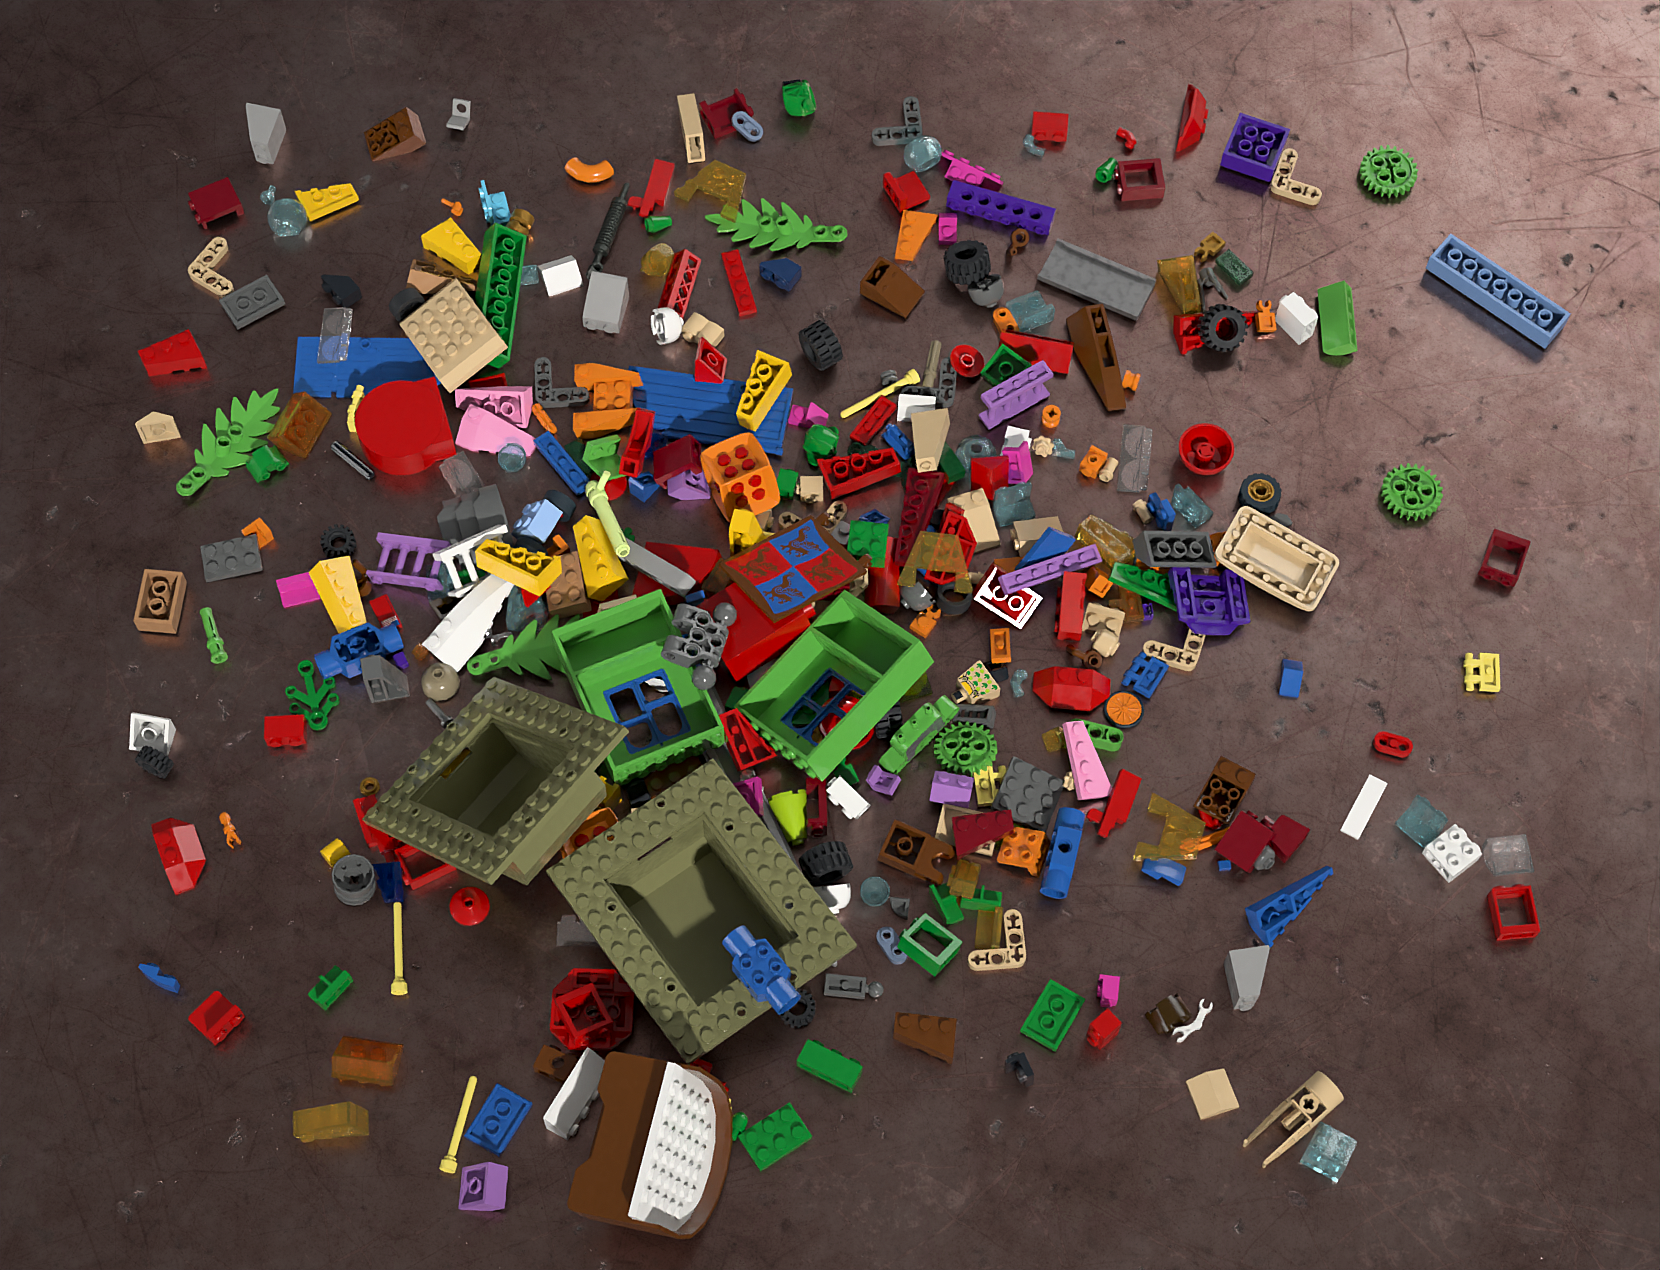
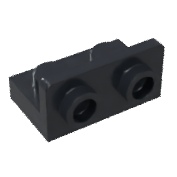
[1004,1052,1034,1087]

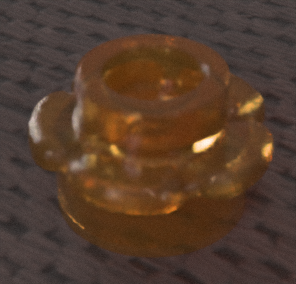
[412,642,429,659]

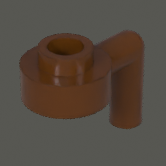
[1006,229,1029,256]
[351,559,372,597]
[1066,644,1102,670]

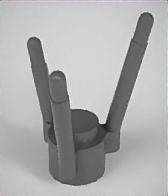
[1197,267,1228,312]

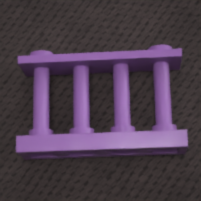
[979,360,1053,430]
[366,532,451,591]

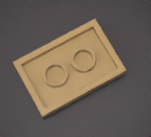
[935,804,995,856]

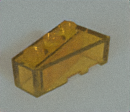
[1157,255,1201,314]
[1075,515,1136,570]
[293,1101,369,1142]

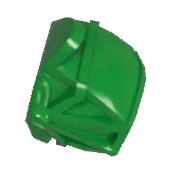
[782,80,816,116]
[803,424,839,466]

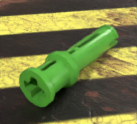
[199,607,228,664]

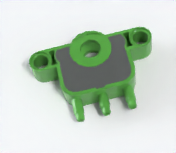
[879,695,959,775]

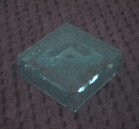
[521,265,539,285]

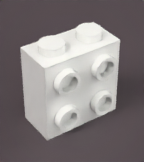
[1275,292,1318,345]
[826,776,871,819]
[1422,824,1482,883]

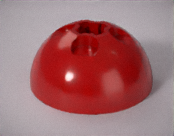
[1179,423,1234,475]

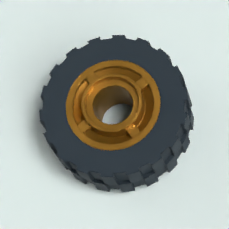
[1238,473,1282,515]

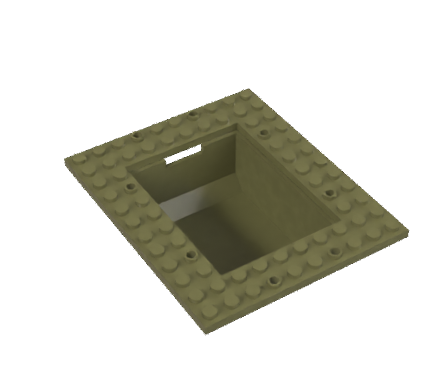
[362,677,629,885]
[546,759,857,1065]

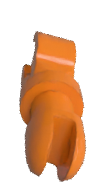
[219,812,241,848]

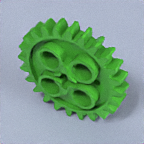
[1359,145,1418,198]
[1381,463,1443,521]
[934,721,997,777]

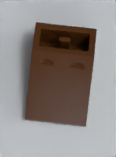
[364,107,426,162]
[860,256,925,318]
[1193,756,1256,825]

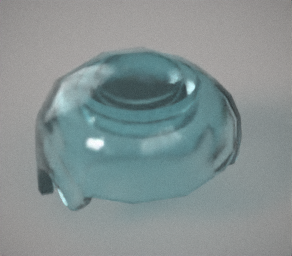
[498,443,526,473]
[860,876,890,907]

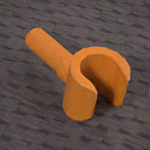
[441,198,463,216]

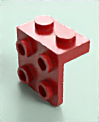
[188,991,245,1046]

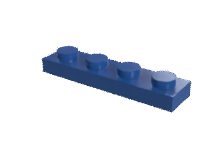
[533,431,590,496]

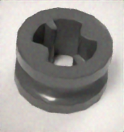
[880,370,898,386]

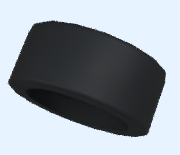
[389,288,425,322]
[935,579,973,615]

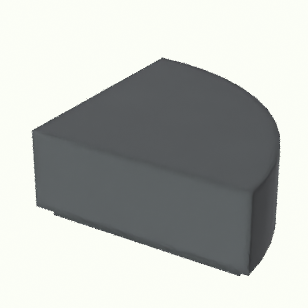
[890,897,910,920]

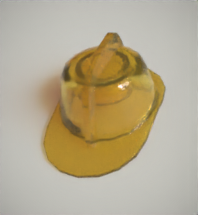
[640,243,674,277]

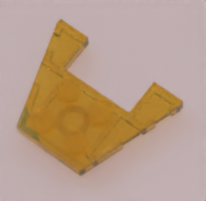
[674,160,746,223]
[897,531,972,594]
[1133,793,1206,861]

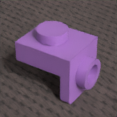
[866,765,901,796]

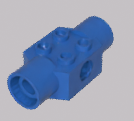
[314,623,404,680]
[1040,807,1085,899]
[722,925,801,1015]

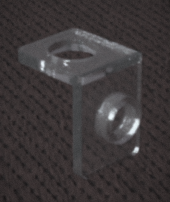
[485,628,512,647]

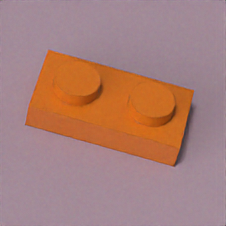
[990,628,1011,664]

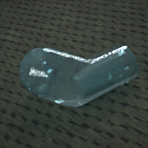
[1023,134,1045,157]
[1052,438,1076,459]
[1010,669,1028,698]

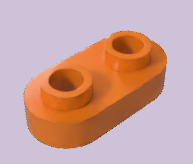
[993,307,1019,334]

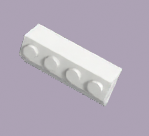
[543,1047,605,1140]

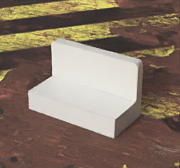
[897,394,936,422]

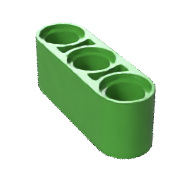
[1070,718,1123,751]

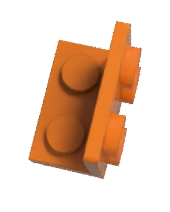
[997,827,1050,877]

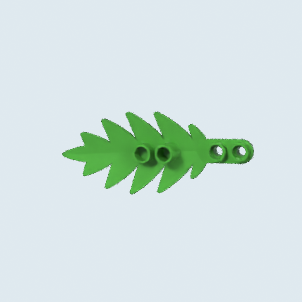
[705,198,848,251]
[176,388,280,496]
[467,614,580,680]

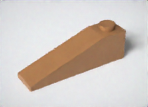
[406,259,478,294]

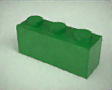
[797,1039,863,1093]

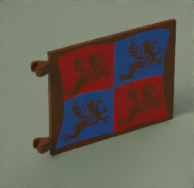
[719,512,872,623]

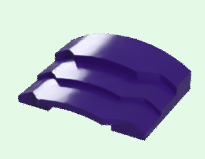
[1168,567,1251,635]

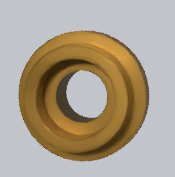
[360,777,380,796]

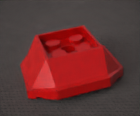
[550,968,635,1051]

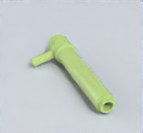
[585,471,630,557]

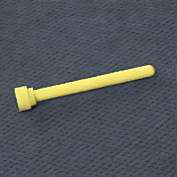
[840,369,920,418]
[391,901,408,995]
[439,1076,477,1173]

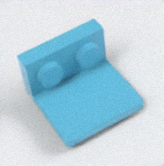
[478,180,511,226]

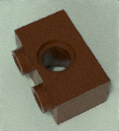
[533,1045,579,1085]

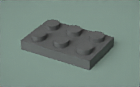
[219,275,285,330]
[200,534,263,583]

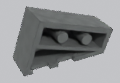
[360,655,410,703]

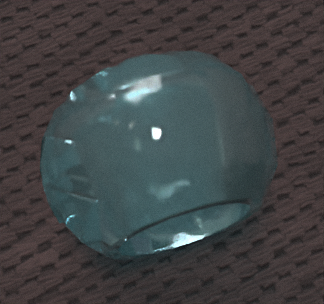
[903,135,942,172]
[267,198,308,237]
[955,434,997,474]

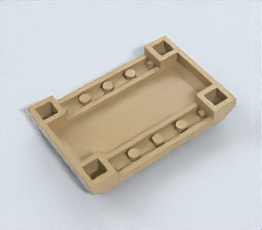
[399,278,508,393]

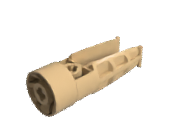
[1242,1071,1344,1168]

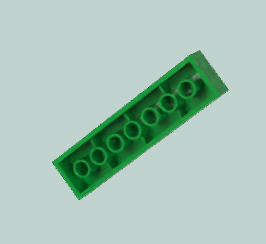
[475,222,527,369]

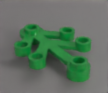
[285,660,340,730]

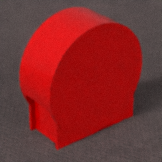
[355,376,457,475]

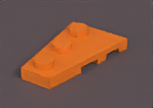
[895,210,939,261]

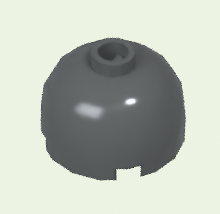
[967,274,1004,308]
[899,573,936,611]

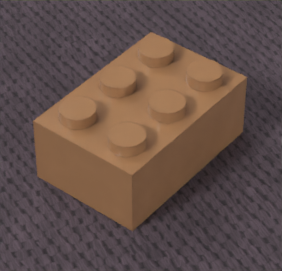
[546,551,592,619]
[133,569,187,634]

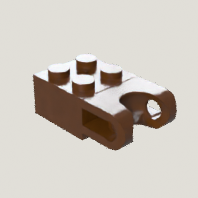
[877,819,956,886]

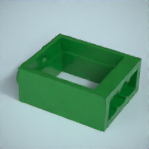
[897,913,963,977]

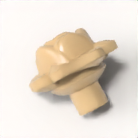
[1032,436,1054,457]
[1063,771,1076,791]

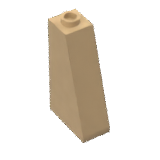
[677,93,705,163]
[911,408,950,473]

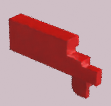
[627,159,675,218]
[1086,768,1142,838]
[353,794,406,865]

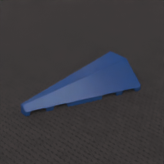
[1245,866,1333,947]

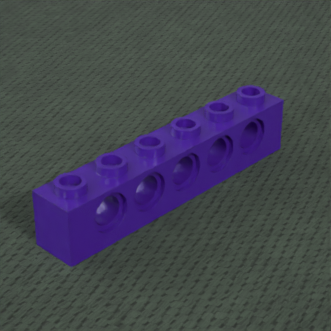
[946,180,1056,236]

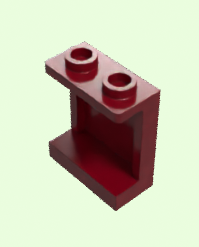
[699,88,754,139]
[187,177,245,229]
[653,434,702,489]
[806,777,827,838]
[1214,810,1277,873]

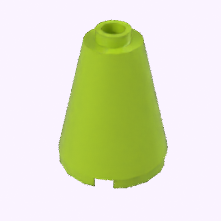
[767,789,807,846]

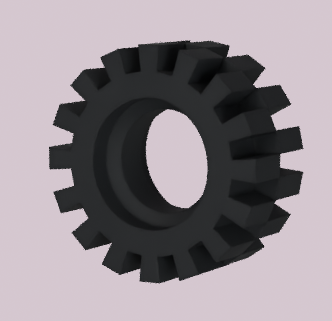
[320,524,356,559]
[135,745,174,779]
[780,988,815,1028]

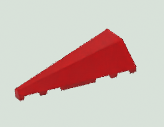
[1173,311,1259,354]

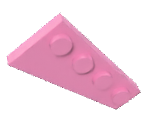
[1062,721,1112,800]

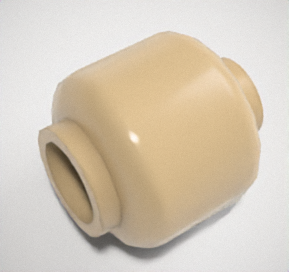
[1091,629,1120,657]

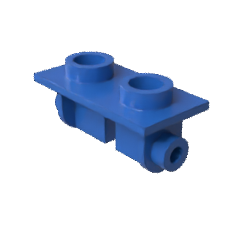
[881,423,915,461]

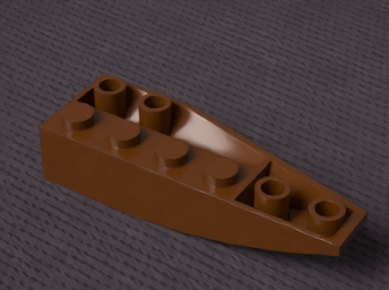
[1066,304,1126,411]

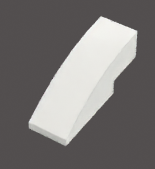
[1340,775,1388,840]

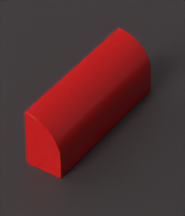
[998,329,1074,374]
[864,537,900,614]

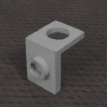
[446,98,471,130]

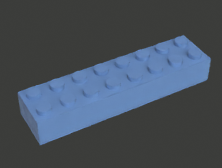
[1426,234,1571,349]

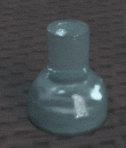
[260,185,276,205]

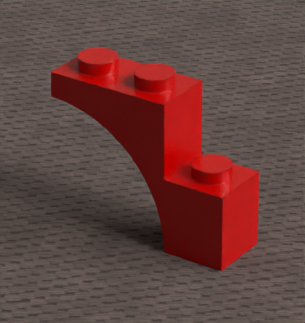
[619,407,656,478]

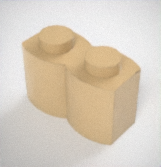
[682,312,724,348]

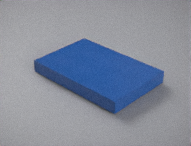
[1014,527,1076,571]
[464,1083,533,1157]

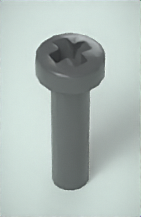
[426,698,454,729]

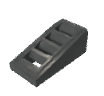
[953,704,996,729]

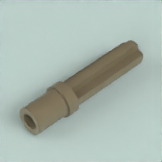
[922,340,942,388]

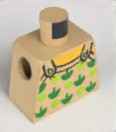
[951,660,1000,705]

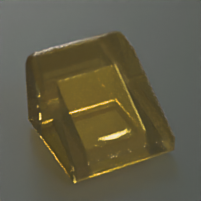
[1042,726,1067,752]

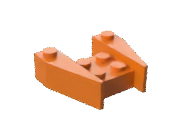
[573,363,643,440]

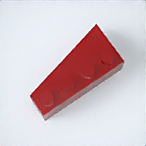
[816,448,901,500]

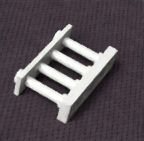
[433,525,508,598]

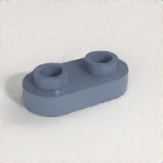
[731,111,763,142]
[876,927,907,964]

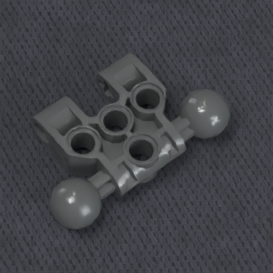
[661,602,737,690]

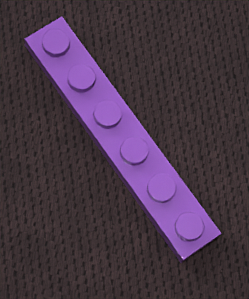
[998,544,1102,595]

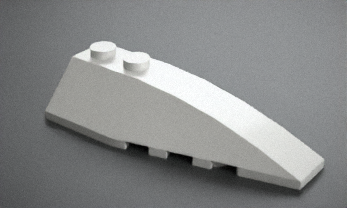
[422,574,514,672]

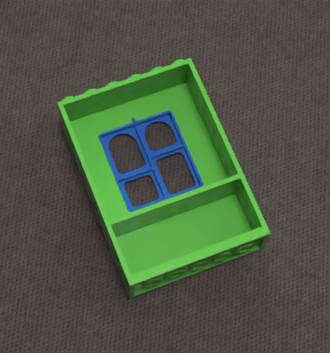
[552,589,725,785]
[733,589,934,781]

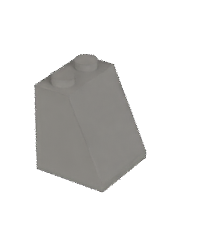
[245,103,286,164]
[582,271,629,333]
[1223,945,1270,1011]

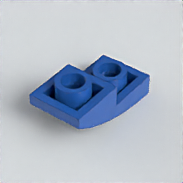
[1141,853,1186,886]
[139,963,180,993]

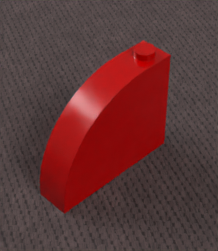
[632,541,723,606]

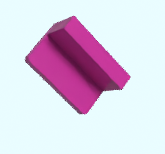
[1002,441,1033,484]
[276,572,321,608]

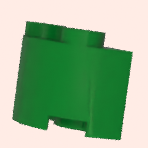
[246,445,289,483]

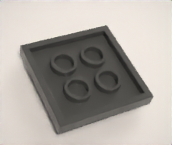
[990,756,1064,832]

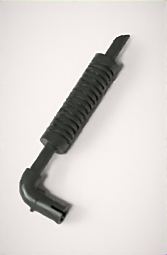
[586,183,630,281]

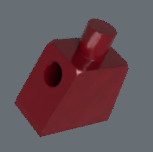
[1260,815,1310,863]

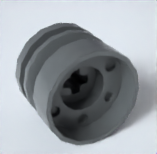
[332,854,376,906]

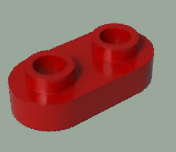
[1373,731,1413,758]

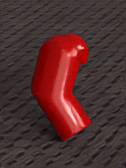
[1116,127,1137,149]
[1198,810,1223,829]

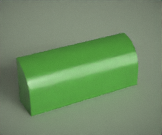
[1317,281,1358,356]

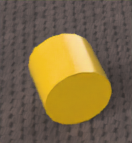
[320,838,351,868]

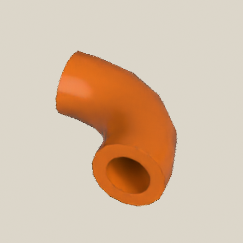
[565,157,614,183]

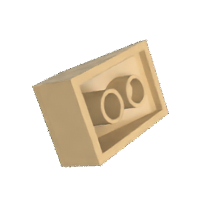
[947,488,1001,554]

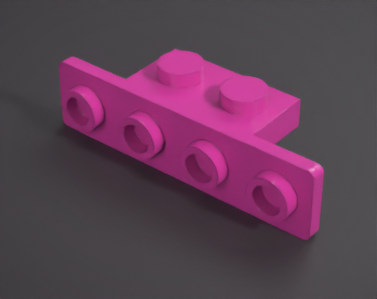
[937,150,1003,187]

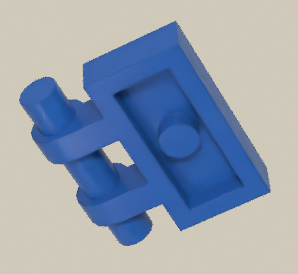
[1121,652,1169,699]

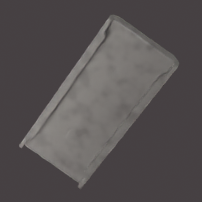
[1037,239,1156,320]

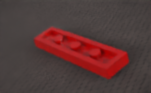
[721,249,757,317]

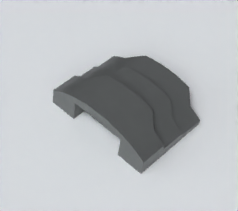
[437,484,514,569]

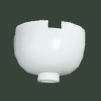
[651,307,684,345]
[813,883,851,914]

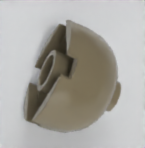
[421,662,460,702]

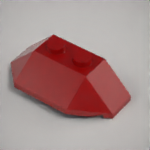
[1176,84,1209,152]
[924,511,977,585]
[1032,666,1111,711]
[151,817,206,895]

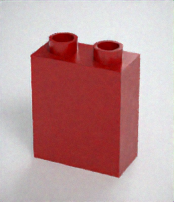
[696,582,816,682]

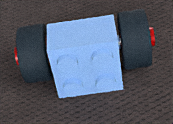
[511,490,576,556]

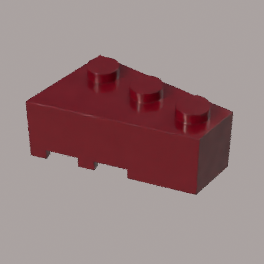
[952,809,1014,860]

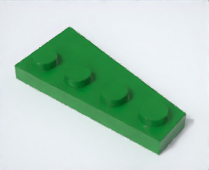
[1108,562,1177,611]

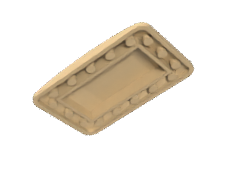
[1215,506,1339,611]

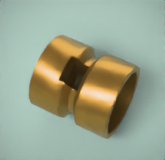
[506,209,535,236]

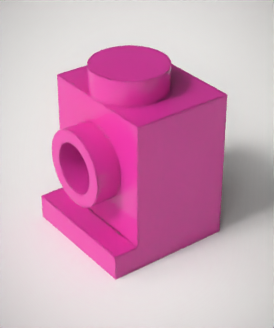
[1097,974,1120,1008]

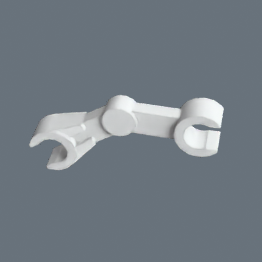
[1172,999,1213,1042]

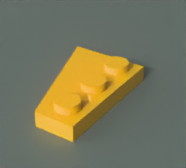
[295,183,359,221]

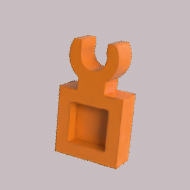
[1255,300,1277,332]
[910,604,941,638]

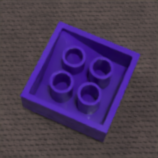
[1220,113,1290,182]

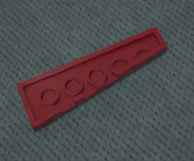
[894,468,945,568]

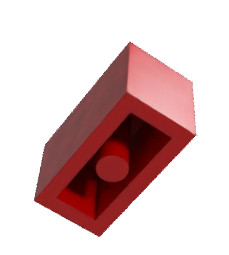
[1031,111,1069,142]
[264,714,307,747]
[1086,1008,1122,1050]

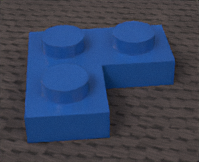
[1147,492,1176,531]

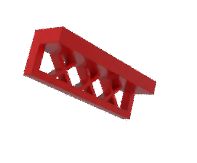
[658,249,701,319]

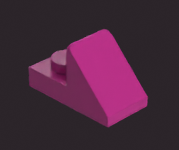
[938,212,957,245]
[788,402,829,429]

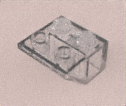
[1482,834,1534,877]

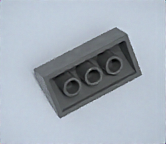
[1133,531,1217,568]

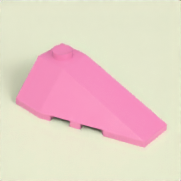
[455,386,533,428]
[455,404,536,456]

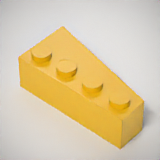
[736,350,792,432]
[729,509,766,557]
[573,515,628,602]
[475,539,562,597]
[308,556,367,634]

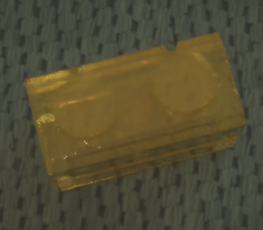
[947,859,981,899]

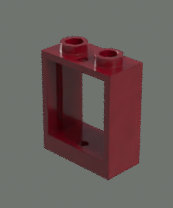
[1114,158,1165,201]
[1478,528,1531,587]

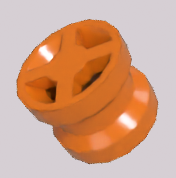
[1122,370,1141,391]
[1041,405,1061,428]

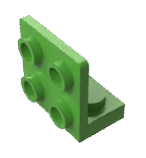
[582,434,627,480]

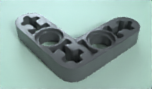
[872,96,922,146]
[535,357,590,408]
[901,357,957,408]

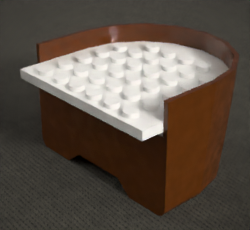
[567,1051,732,1239]

